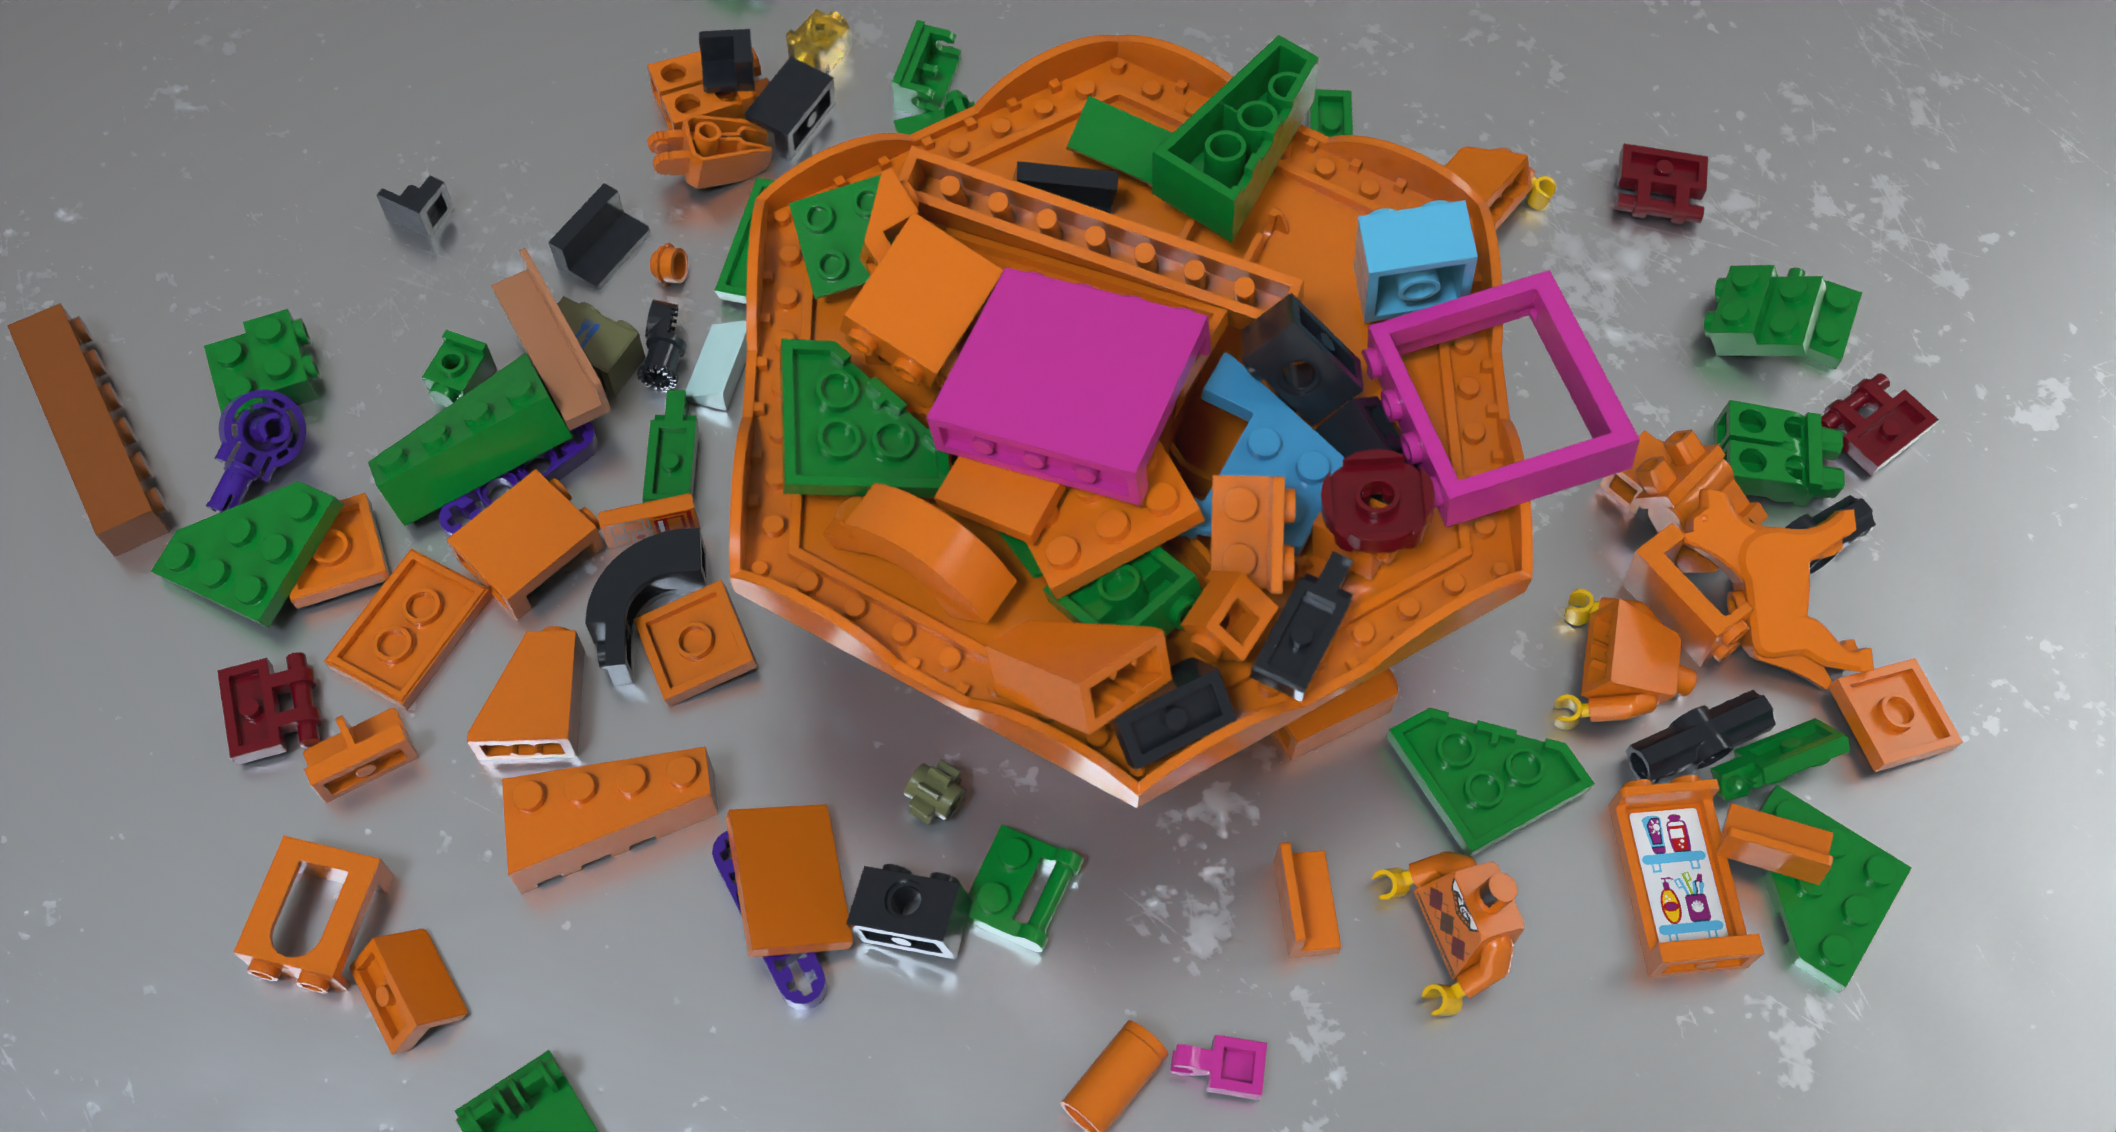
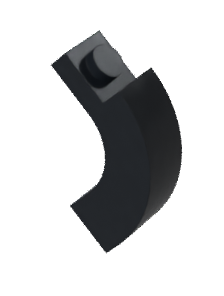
[585,528,707,686]

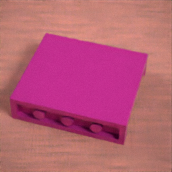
[926,267,1211,506]

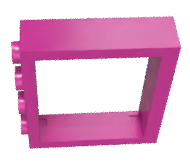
[1361,270,1640,527]

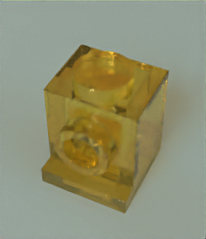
[786,9,852,75]

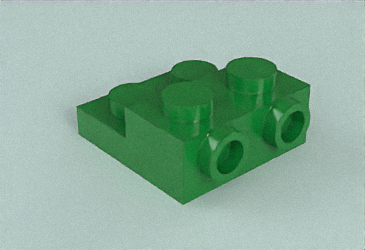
[1704,265,1826,356]
[204,309,321,419]
[1043,546,1202,637]

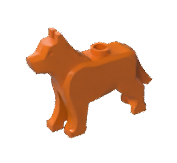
[1683,489,1874,690]

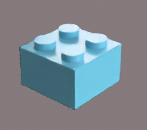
[1353,200,1478,323]

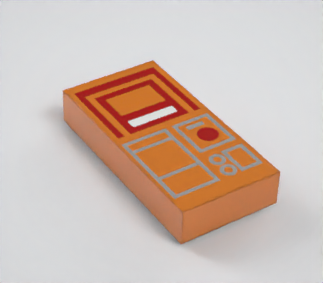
[598,493,701,549]

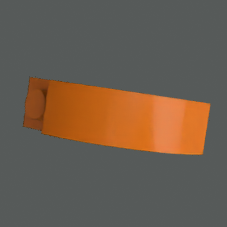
[823,483,1017,624]

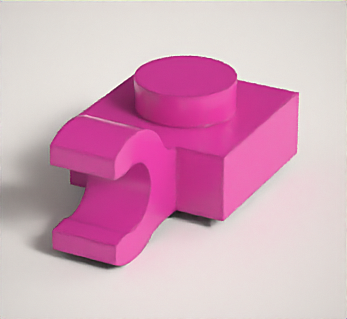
[1170,1035,1267,1100]

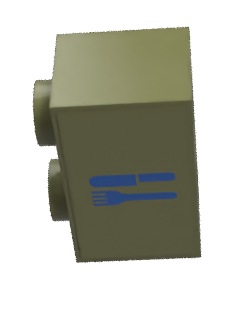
[557,296,646,397]

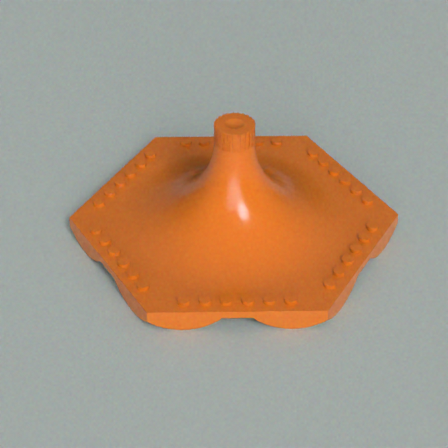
[729,35,1533,808]

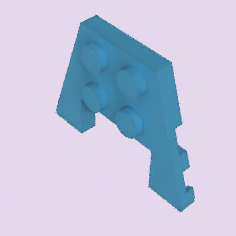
[1178,352,1345,556]

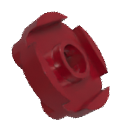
[1321,449,1435,553]

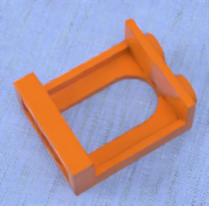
[234,836,394,994]

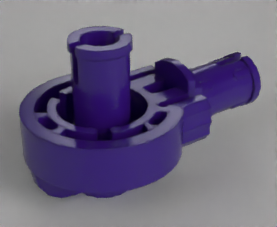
[206,390,306,513]

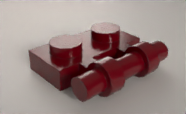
[1614,143,1708,225]
[1821,373,1939,476]
[217,652,323,765]

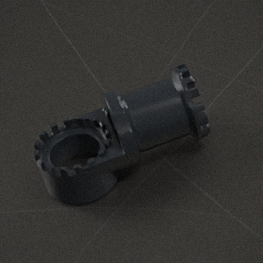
[637,299,687,391]

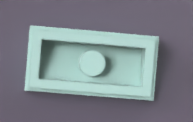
[686,320,747,411]

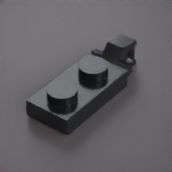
[1250,551,1353,702]

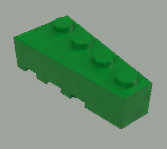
[368,352,572,527]

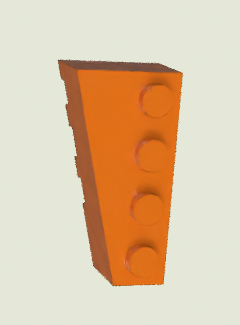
[502,747,718,894]

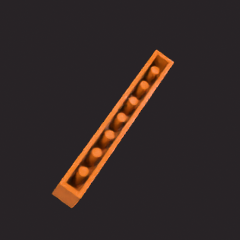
[898,145,1304,330]

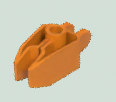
[647,114,773,189]

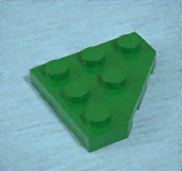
[780,339,949,498]
[151,481,344,628]
[1386,707,1595,857]
[1759,785,1912,993]

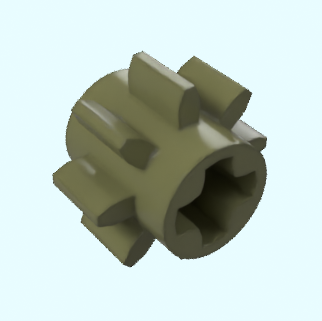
[904,759,966,825]

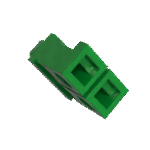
[1714,400,1845,507]

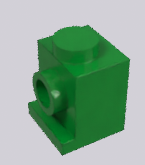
[422,330,497,407]

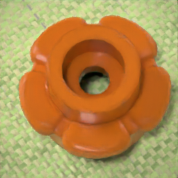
[650,243,688,287]

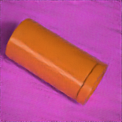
[1060,1020,1168,1132]

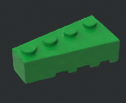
[1152,35,1319,242]

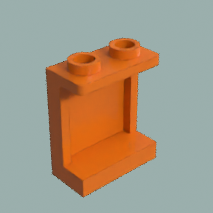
[840,212,1004,388]
[446,469,604,621]
[1622,522,1754,667]

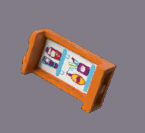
[1608,775,1764,977]

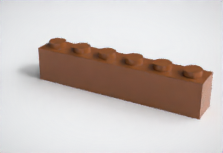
[7,303,169,557]

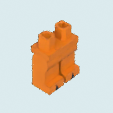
[647,48,770,130]
[1635,429,1768,573]

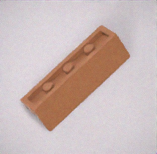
[491,248,612,431]

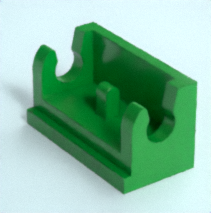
[892,20,962,115]
[1066,96,1172,187]

